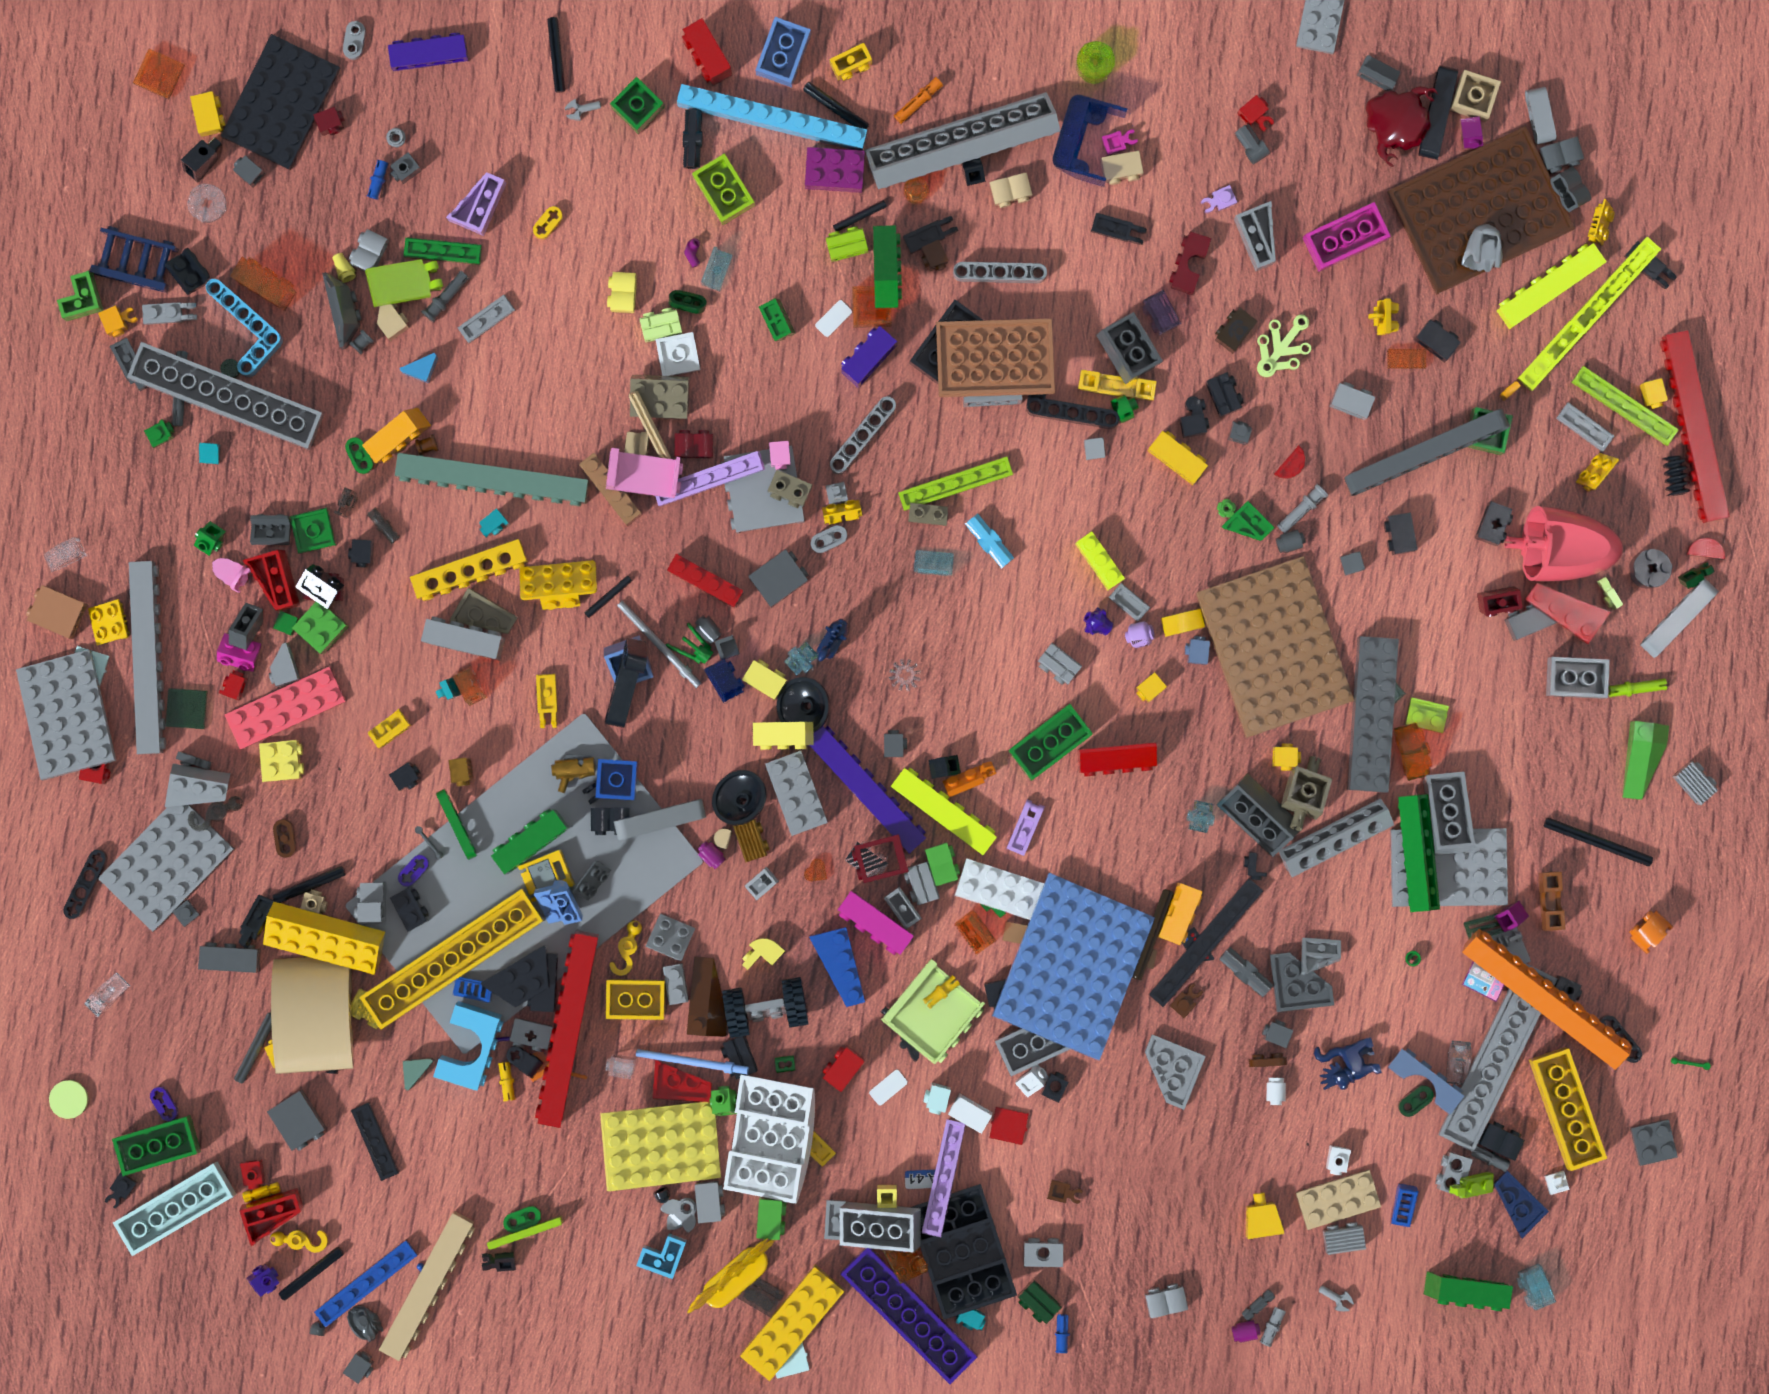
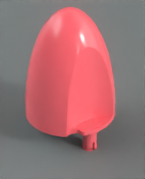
[1504,506,1623,581]

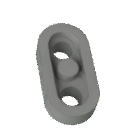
[343,21,366,60]
[811,525,847,553]

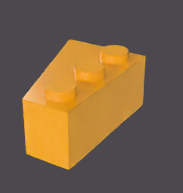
[1158,883,1202,945]

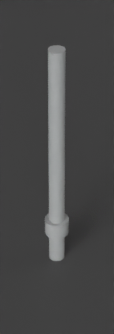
[617,600,702,688]

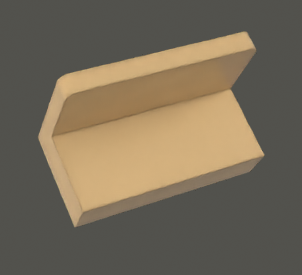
[624,432,650,456]

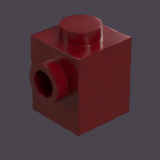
[313,106,345,136]

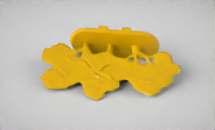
[687,1238,776,1314]

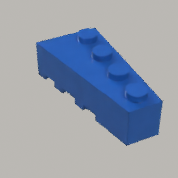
[809,927,865,1007]

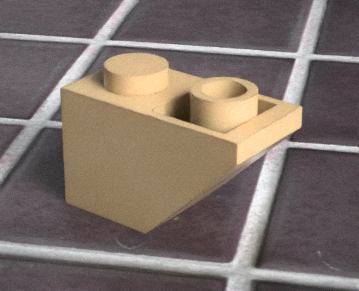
[377,303,409,341]

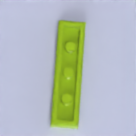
[487,1216,563,1250]

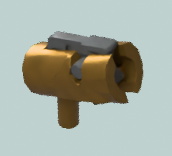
[551,754,595,793]

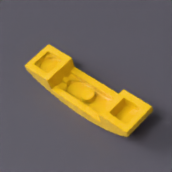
[1078,370,1157,400]

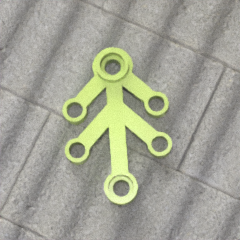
[1257,315,1311,377]

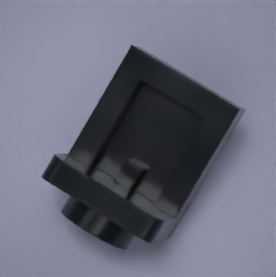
[1243,852,1267,880]

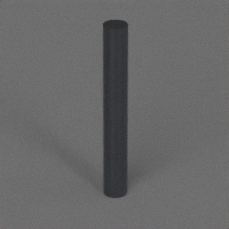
[833,200,887,232]
[584,575,632,618]

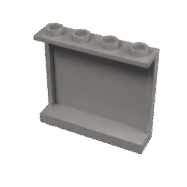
[721,445,805,534]

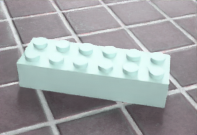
[113,1161,237,1256]

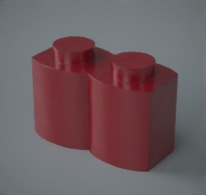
[675,430,713,458]

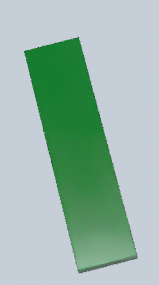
[404,237,482,265]

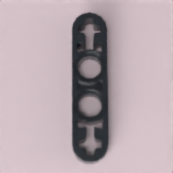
[63,850,108,919]

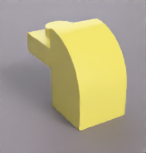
[742,938,785,970]
[877,1185,897,1208]

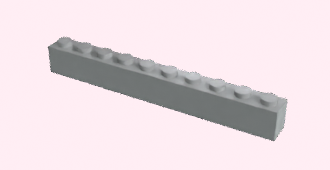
[129,561,166,754]

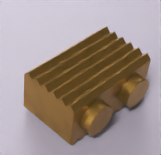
[448,758,474,787]
[733,819,770,863]

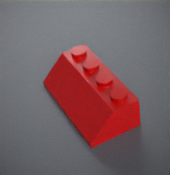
[1077,742,1157,777]

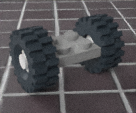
[722,977,809,1038]

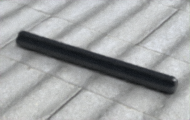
[1543,818,1653,866]

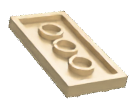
[1295,1169,1381,1230]

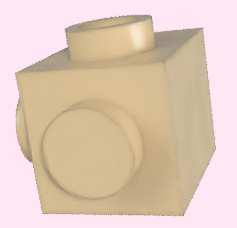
[300,889,328,914]

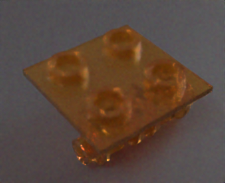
[882,1248,928,1284]

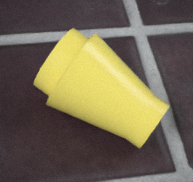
[332,253,356,283]

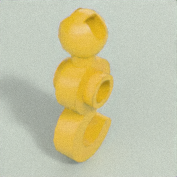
[609,920,642,976]
[270,1230,328,1253]

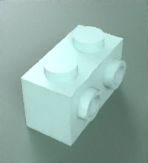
[923,1083,951,1115]

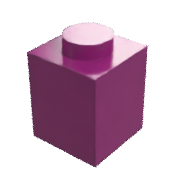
[1461,116,1483,149]
[1495,901,1529,932]

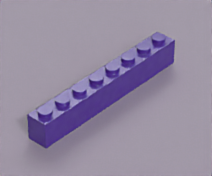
[809,725,926,854]

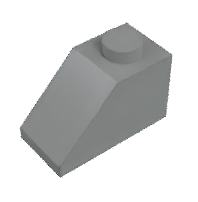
[269,643,301,687]

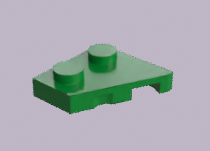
[1221,501,1275,541]

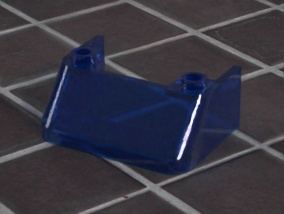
[1052,95,1128,187]

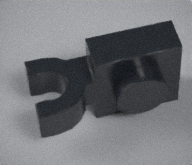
[482,1252,516,1272]

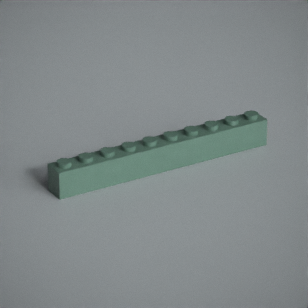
[395,453,589,507]

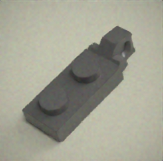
[110,338,147,391]

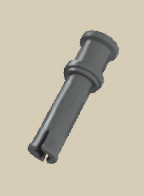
[421,271,470,323]

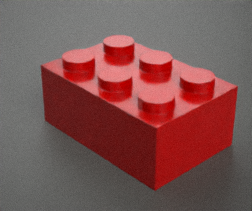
[681,18,732,86]

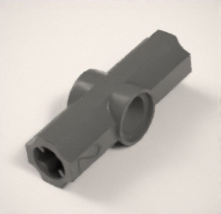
[1219,947,1273,997]

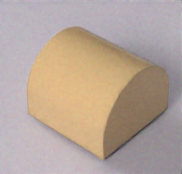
[714,829,732,849]

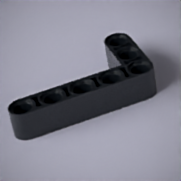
[1026,394,1120,429]
[605,638,647,728]

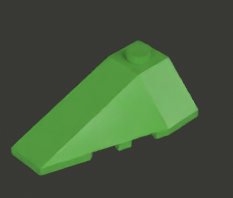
[1622,721,1669,800]

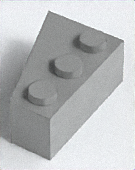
[1234,201,1276,272]
[165,763,230,807]

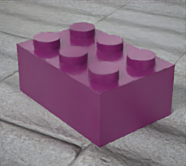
[805,147,865,193]

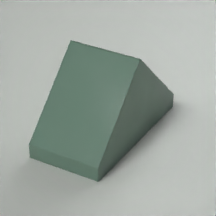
[403,1058,435,1091]

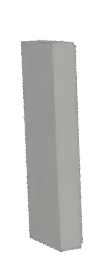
[458,295,516,344]
[1556,402,1614,452]

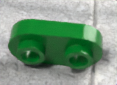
[345,437,374,474]
[503,1206,541,1233]

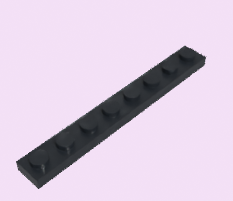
[1148,878,1263,1007]

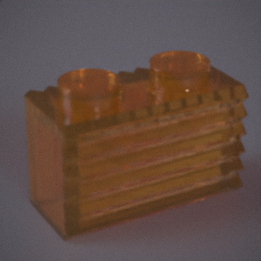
[954,910,996,954]

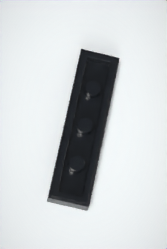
[351,1102,399,1181]

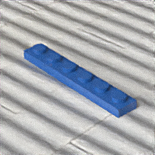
[314,1240,418,1327]

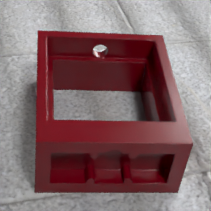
[851,834,909,883]

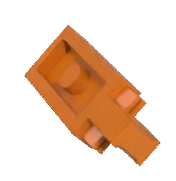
[942,761,996,797]

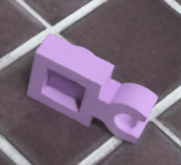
[1201,185,1237,213]

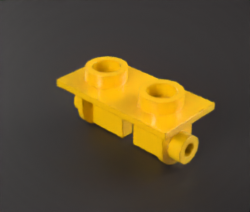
[822,500,862,525]

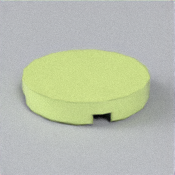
[49,1080,89,1119]

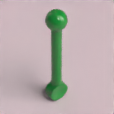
[1671,1057,1711,1070]

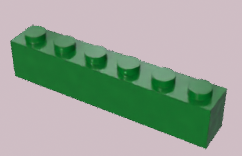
[1398,794,1440,912]

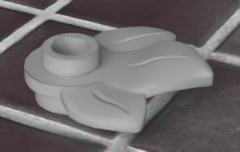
[660,1198,697,1233]

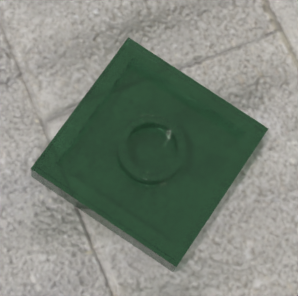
[165,688,208,729]

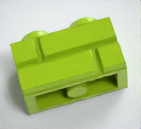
[826,226,868,262]

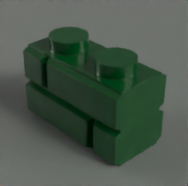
[1017,1279,1062,1324]

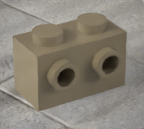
[768,470,812,509]

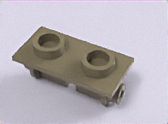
[908,503,948,526]

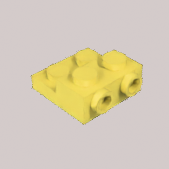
[259,740,304,782]

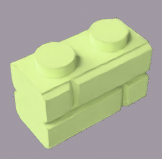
[639,308,683,343]

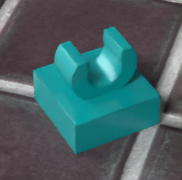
[436,678,462,700]

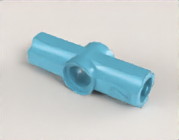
[965,514,1014,569]

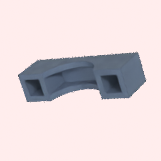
[1388,1048,1464,1115]

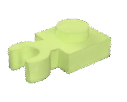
[1597,577,1623,610]

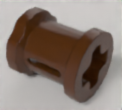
[415,434,439,456]

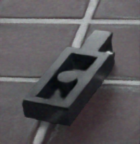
[239,895,275,948]

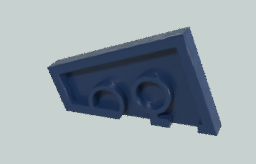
[1493,1171,1549,1239]

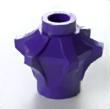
[1084,607,1113,635]

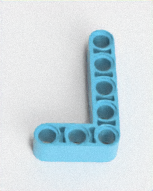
[206,279,283,377]

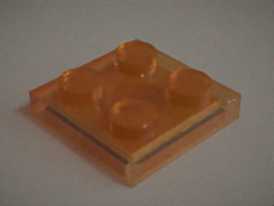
[133,49,185,100]

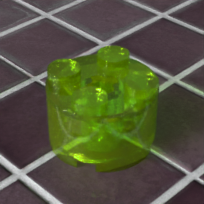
[1075,41,1115,84]

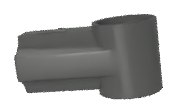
[1234,123,1270,165]

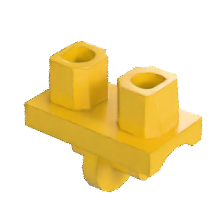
[1368,298,1399,335]

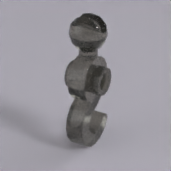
[188,796,243,832]

